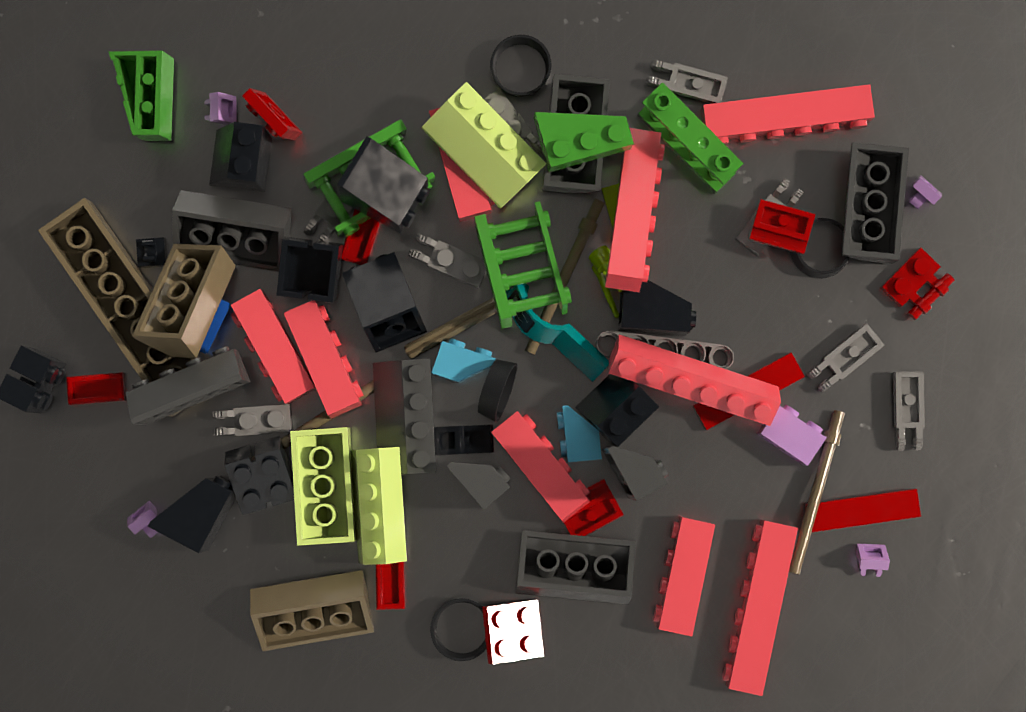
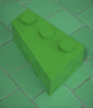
[108,51,174,141]
[533,112,634,172]

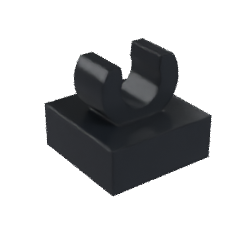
[136,237,167,268]

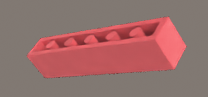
[700,84,875,145]
[605,128,665,292]
[609,334,781,426]
[722,520,798,696]

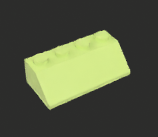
[421,82,546,209]
[290,427,357,546]
[352,447,407,565]

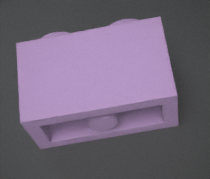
[757,404,827,466]

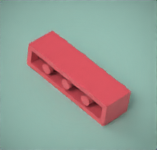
[429,108,495,222]
[230,289,316,404]
[284,300,364,419]
[491,411,590,523]
[653,516,716,637]

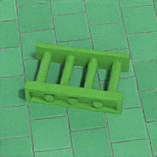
[637,82,744,194]
[303,119,435,237]
[474,201,572,329]

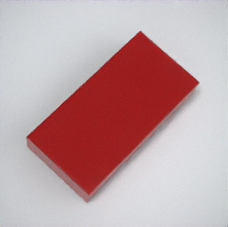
[342,209,380,265]
[66,372,126,405]
[375,562,405,610]

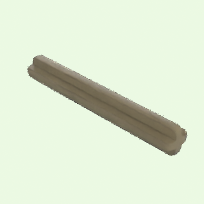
[404,298,497,359]

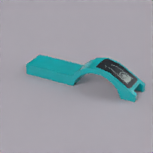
[505,283,609,382]

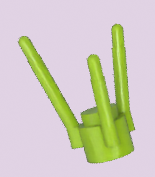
[589,245,623,318]

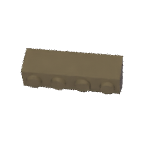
[132,244,236,358]
[250,570,374,651]

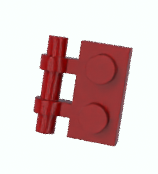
[880,247,955,320]

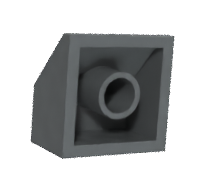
[447,462,511,509]

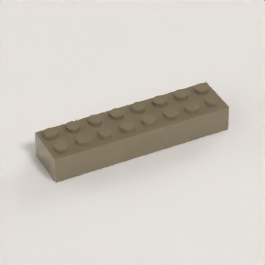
[38,198,200,417]

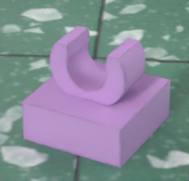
[204,92,237,125]
[909,175,942,209]
[127,500,158,538]
[856,544,890,577]

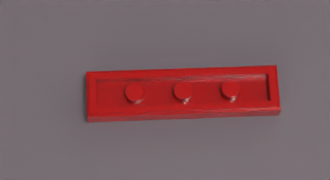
[693,352,805,430]
[804,489,921,532]

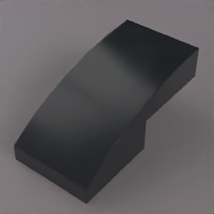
[434,424,494,455]

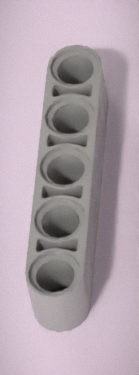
[595,330,734,369]

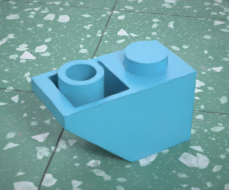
[432,338,496,383]
[557,405,602,462]

